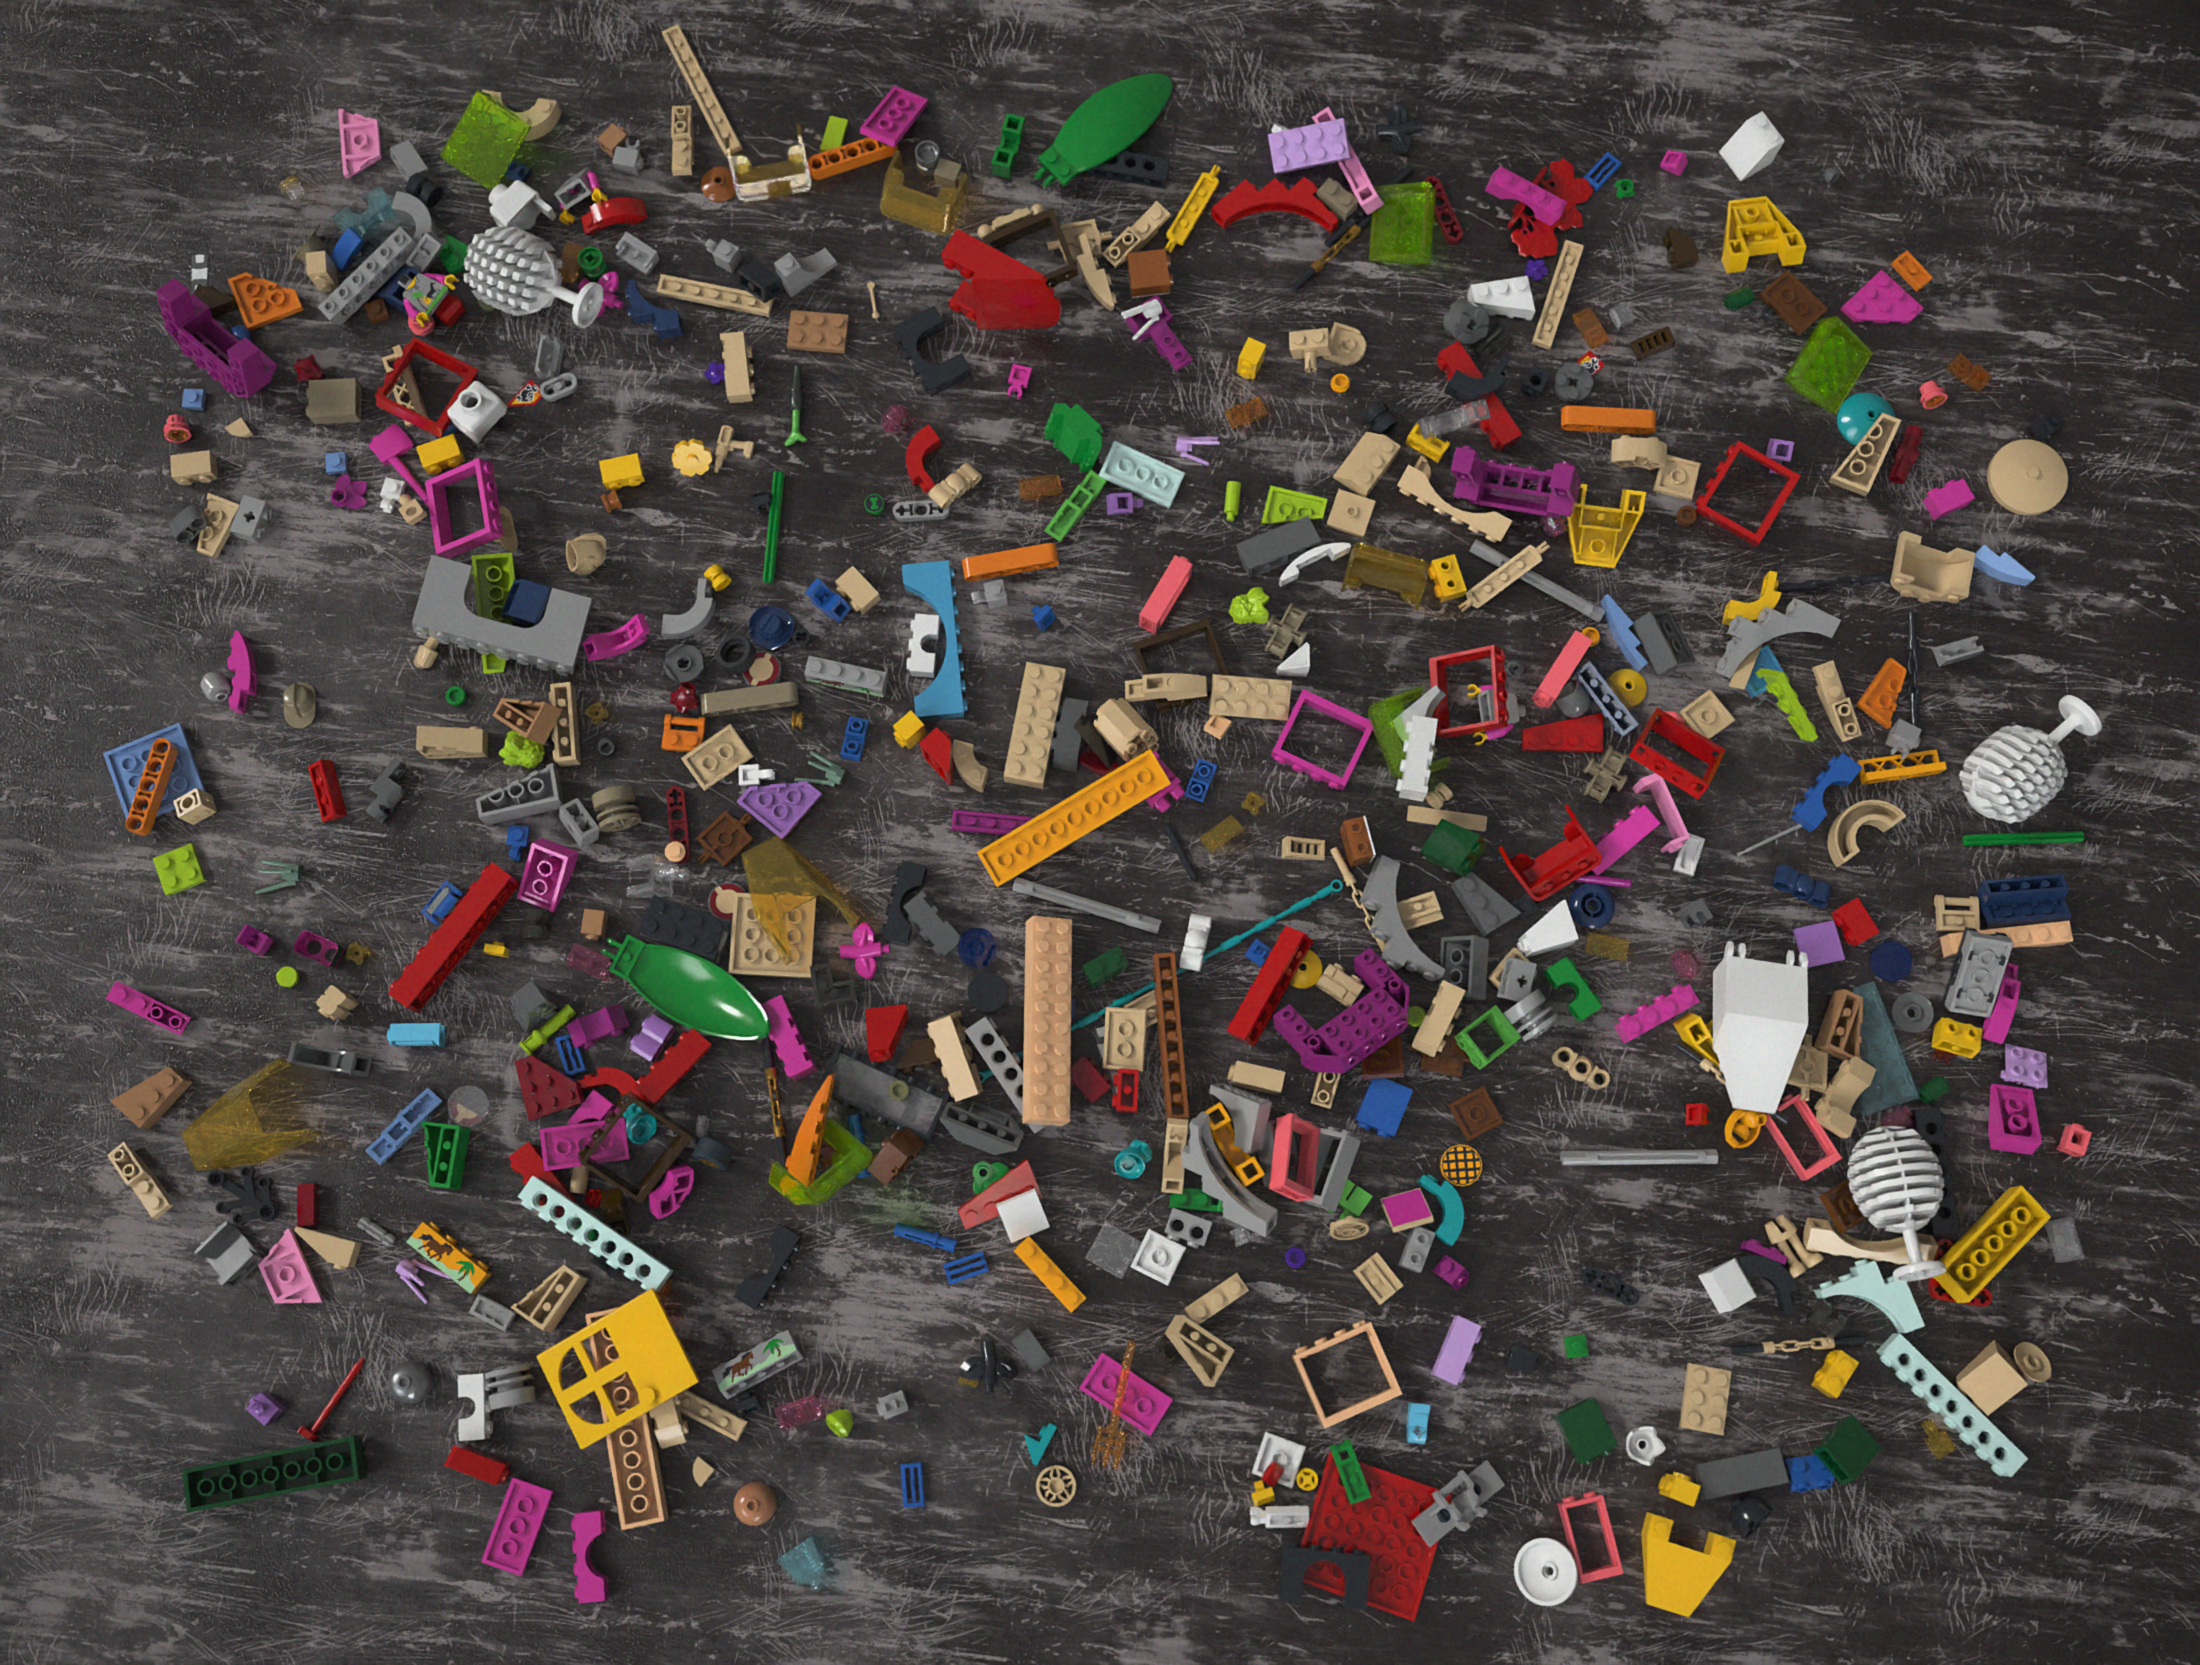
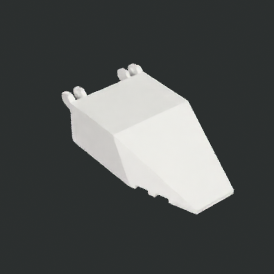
[1713,941,1808,1114]

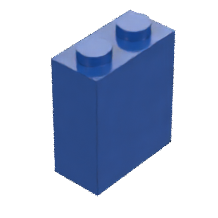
[1354,1078,1413,1139]

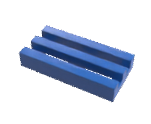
[1584,152,1622,192]
[555,1034,588,1077]
[943,1251,989,1285]
[900,1462,925,1508]

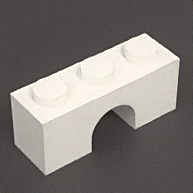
[907,614,940,678]
[458,1373,493,1441]

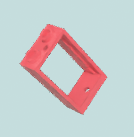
[1139,555,1192,635]
[1531,630,1593,709]
[1765,1093,1842,1181]
[1269,1113,1320,1202]
[1557,1491,1624,1584]

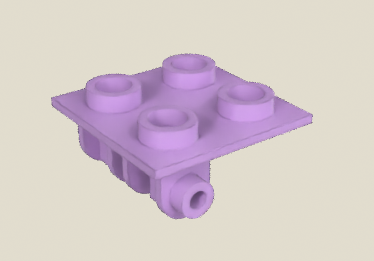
[2000,1044,2048,1089]

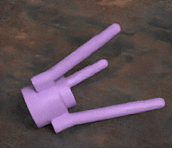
[1176,436,1220,466]
[395,1258,451,1303]

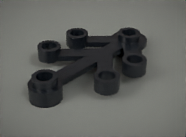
[207,1166,280,1225]

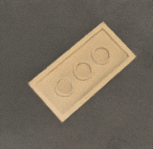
[1208,674,1292,721]

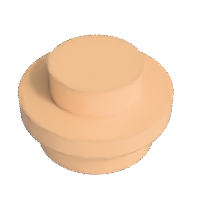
[665,842,686,862]

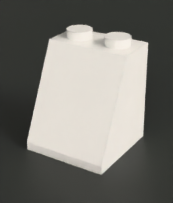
[1719,111,1785,181]
[1517,900,1579,958]

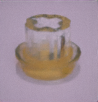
[277,174,306,202]

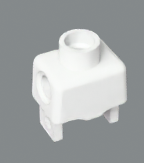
[489,180,556,231]
[448,381,507,444]

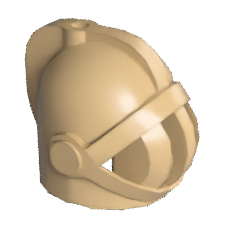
[566,533,606,576]

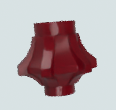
[293,354,325,382]
[670,682,699,713]

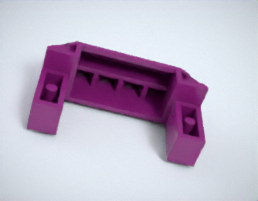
[156,278,277,398]
[1451,446,1581,517]
[1273,948,1410,1074]

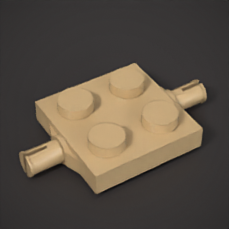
[1047,219,1112,263]
[1786,1034,1828,1101]

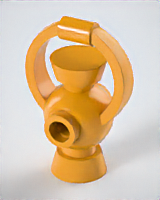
[1725,1109,1767,1148]

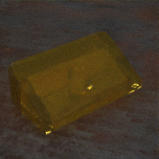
[1199,815,1244,854]

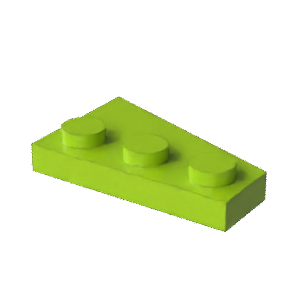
[1261,485,1327,524]

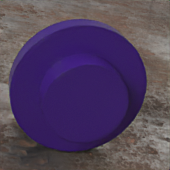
[1285,1247,1306,1268]

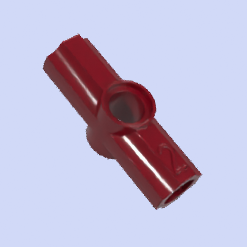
[1888,425,1924,484]

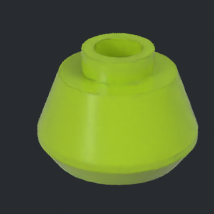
[826,1409,853,1437]

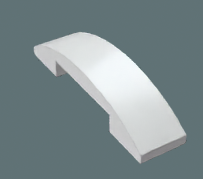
[1279,543,1351,587]

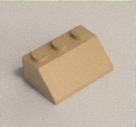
[1333,432,1401,498]

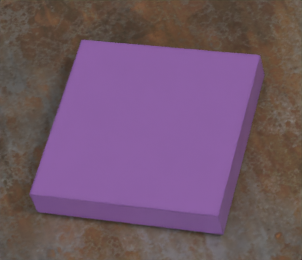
[1793,920,1845,968]

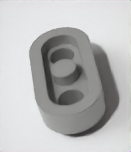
[540,373,579,402]

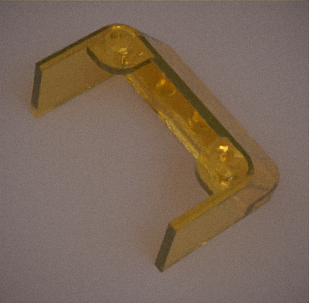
[725,125,812,202]
[880,150,969,235]
[1341,543,1429,611]

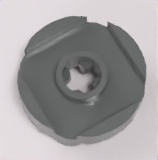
[1553,363,1594,403]
[664,644,705,684]

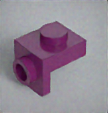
[235,924,274,957]
[1433,1254,1470,1291]

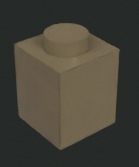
[934,158,964,190]

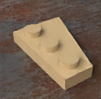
[197,493,239,559]

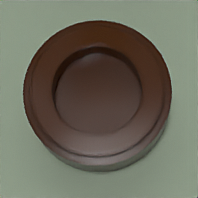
[1676,506,1697,526]

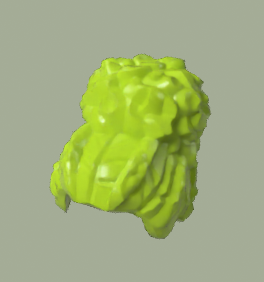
[1229,587,1270,624]
[499,730,545,768]

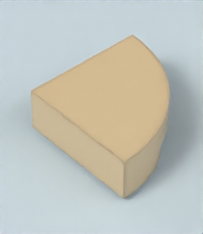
[225,418,253,438]
[1414,455,1431,479]
[693,1456,715,1487]

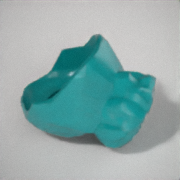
[623,1103,657,1144]
[1114,1139,1152,1179]

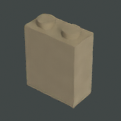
[306,378,362,424]

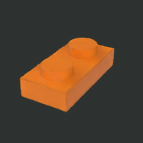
[1891,251,1933,292]

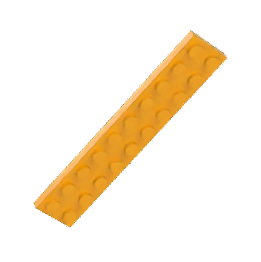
[977,749,1171,887]

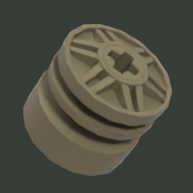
[591,785,641,832]

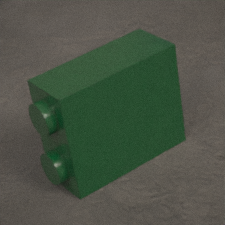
[1420,819,1487,877]
[1082,946,1129,990]
[1553,1397,1618,1466]
[1813,1415,1881,1485]

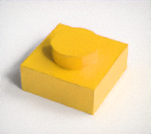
[483,941,510,958]

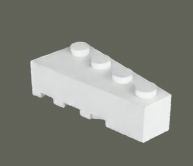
[1396,715,1438,802]

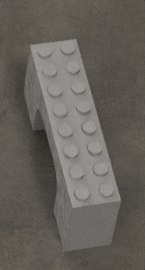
[412,555,592,676]

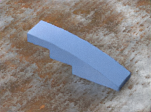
[1601,594,1648,672]
[366,1088,443,1166]

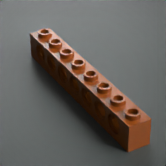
[1152,952,1189,1120]

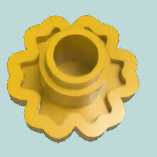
[672,439,712,477]

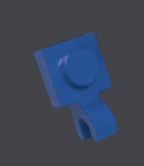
[506,825,531,861]

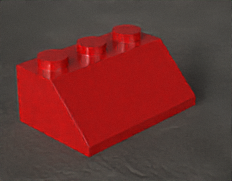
[919,727,954,786]

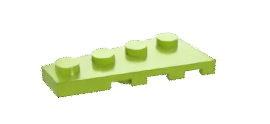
[1755,668,1818,742]

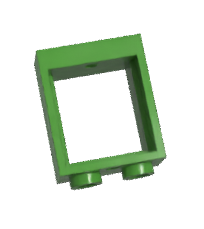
[1454,1005,1522,1070]

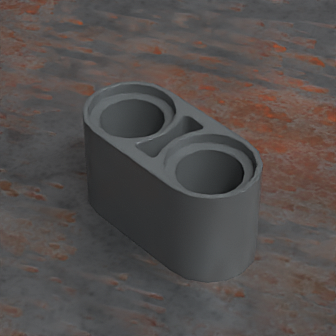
[169,505,207,544]
[1011,1328,1052,1373]

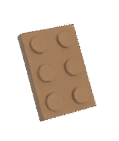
[787,310,849,354]

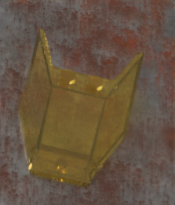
[741,835,859,966]
[181,1058,321,1171]

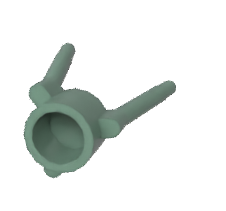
[794,751,845,787]
[255,859,302,894]

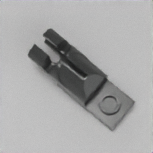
[365,757,407,823]

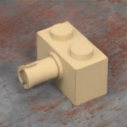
[1289,328,1331,373]

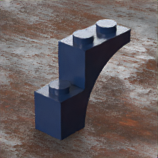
[625,280,683,338]

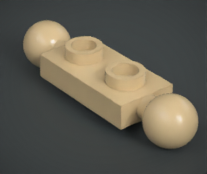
[978,204,1045,239]

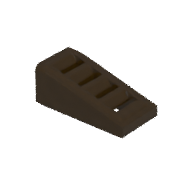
[1630,326,1675,361]

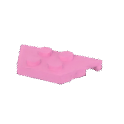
[338,109,382,179]
[258,1228,324,1303]

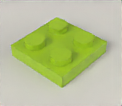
[153,843,207,896]

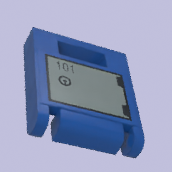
[420,880,464,926]

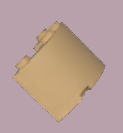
[1890,531,1975,603]

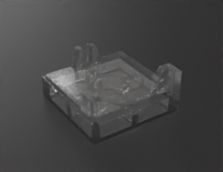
[1085,1221,1142,1280]

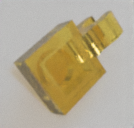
[1921,1419,1956,1460]

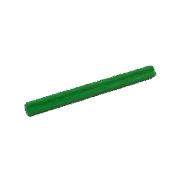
[763,471,785,584]
[1962,831,2084,846]

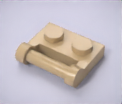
[1934,895,1980,932]

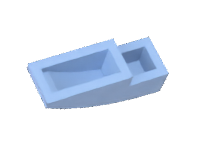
[1973,545,2036,586]

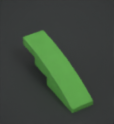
[1044,470,1107,542]

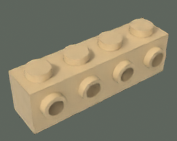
[549,682,581,767]

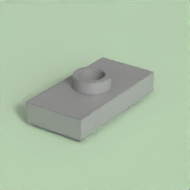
[469,1294,517,1332]

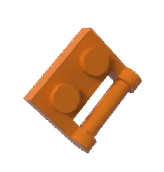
[661,714,706,752]

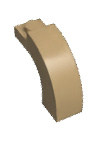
[1161,1118,1188,1194]

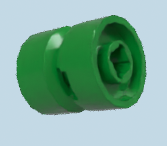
[578,246,608,281]

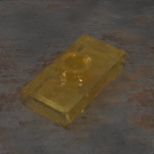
[1584,932,1629,961]

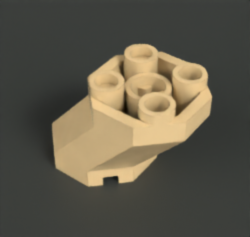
[1093,698,1159,762]

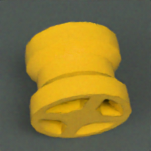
[1296,1468,1318,1491]

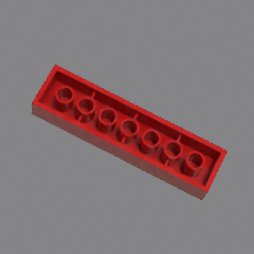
[387,862,521,1013]

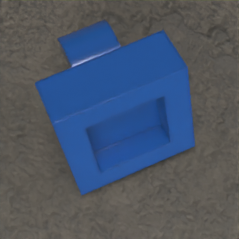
[1031,605,1056,632]
[1244,939,1272,968]

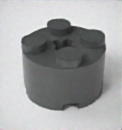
[1443,299,1489,344]

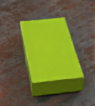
[820,116,849,152]

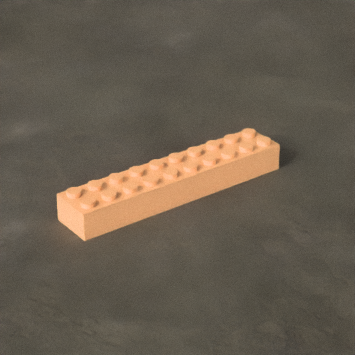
[1022,916,1072,1126]
[586,1307,669,1530]

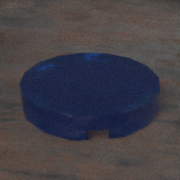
[958,927,996,968]
[1870,941,1912,982]

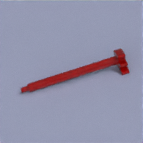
[297,1358,365,1443]

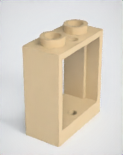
[1227,1061,1285,1096]

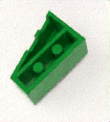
[422,1121,471,1190]

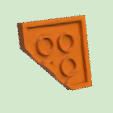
[228,272,304,331]

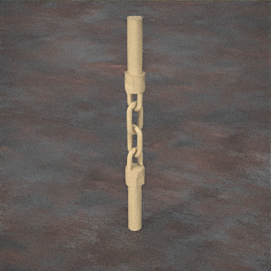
[1330,847,1386,952]

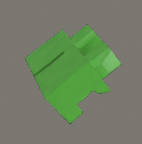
[1325,1179,1373,1220]

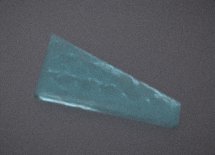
[1853,981,1920,1117]

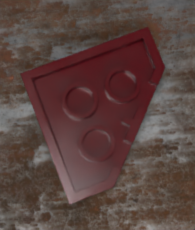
[515,1055,585,1121]

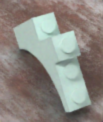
[1814,1258,1925,1333]

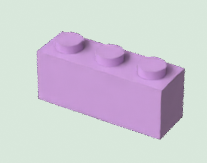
[1431,1315,1482,1385]

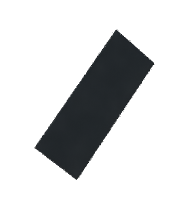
[1074,713,1117,769]

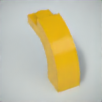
[1722,571,1781,625]

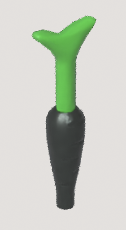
[784,366,807,446]

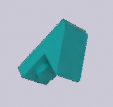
[1024,1422,1057,1466]

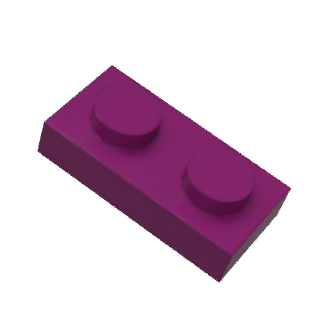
[1740,1239,1788,1265]

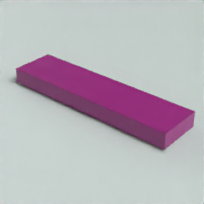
[951,809,1033,836]

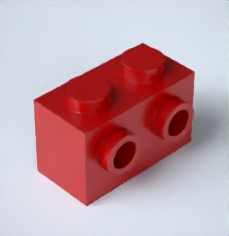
[1112,1068,1139,1113]

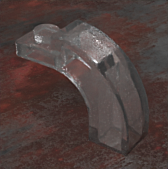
[1418,399,1491,439]

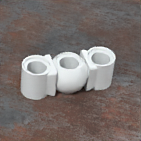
[1180,913,1212,972]

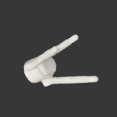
[1121,299,1162,340]

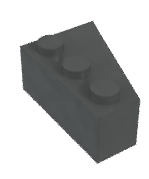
[1051,697,1088,772]
[903,891,964,959]
[513,981,560,1033]

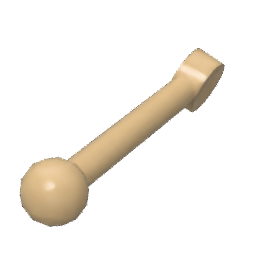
[867,282,880,319]

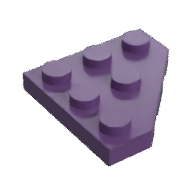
[736,781,822,840]

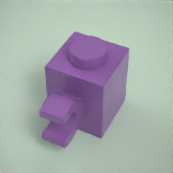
[1766,439,1794,474]
[1106,493,1144,515]
[246,1392,286,1426]

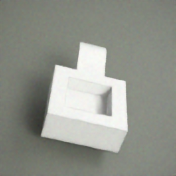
[380,477,407,513]
[739,764,775,786]

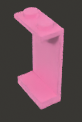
[1632,773,1690,853]

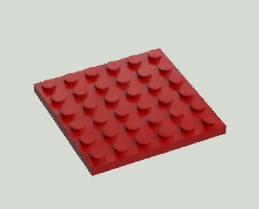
[1300,1451,1452,1621]

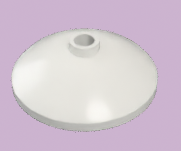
[1514,1538,1578,1606]

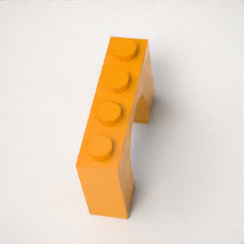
[1205,1102,1265,1187]

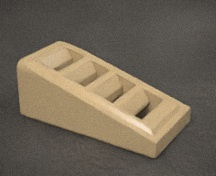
[1282,836,1325,861]

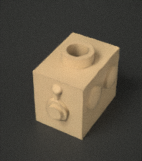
[174,788,217,825]

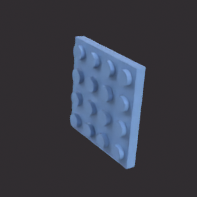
[103,723,206,824]

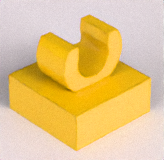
[1251,1480,1275,1507]

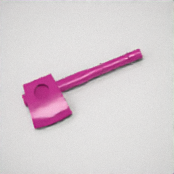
[368,424,429,507]

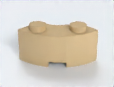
[1611,435,1667,470]
[953,739,988,792]
[649,1394,689,1449]

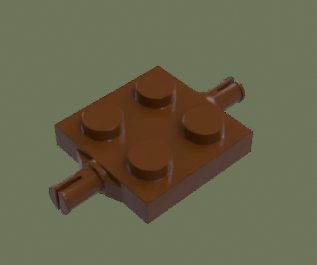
[696,810,754,868]
[1408,1033,1472,1078]

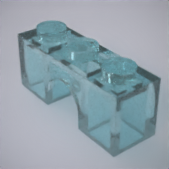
[332,186,395,236]

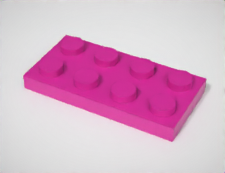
[860,85,928,147]
[539,1118,629,1171]
[1079,1353,1173,1436]
[481,1477,554,1576]

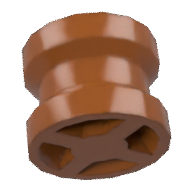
[600,490,623,513]

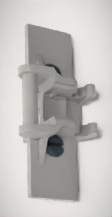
[1411,1460,1505,1547]

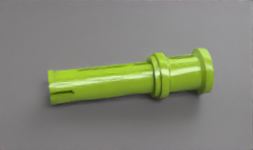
[519,1004,577,1056]

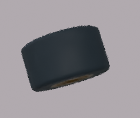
[692,1137,734,1170]

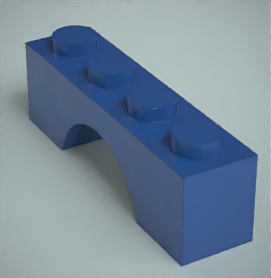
[1791,753,1863,832]

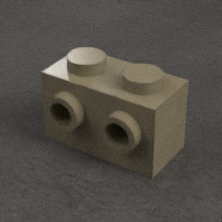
[1316,178,1358,223]

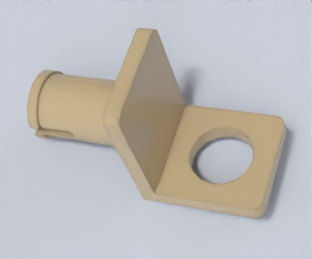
[398,494,427,526]

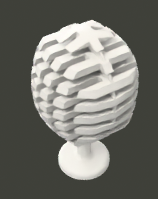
[464,226,603,328]
[1959,695,2102,824]
[1847,1126,1947,1282]

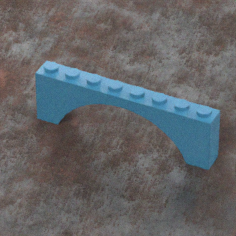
[902,560,968,722]

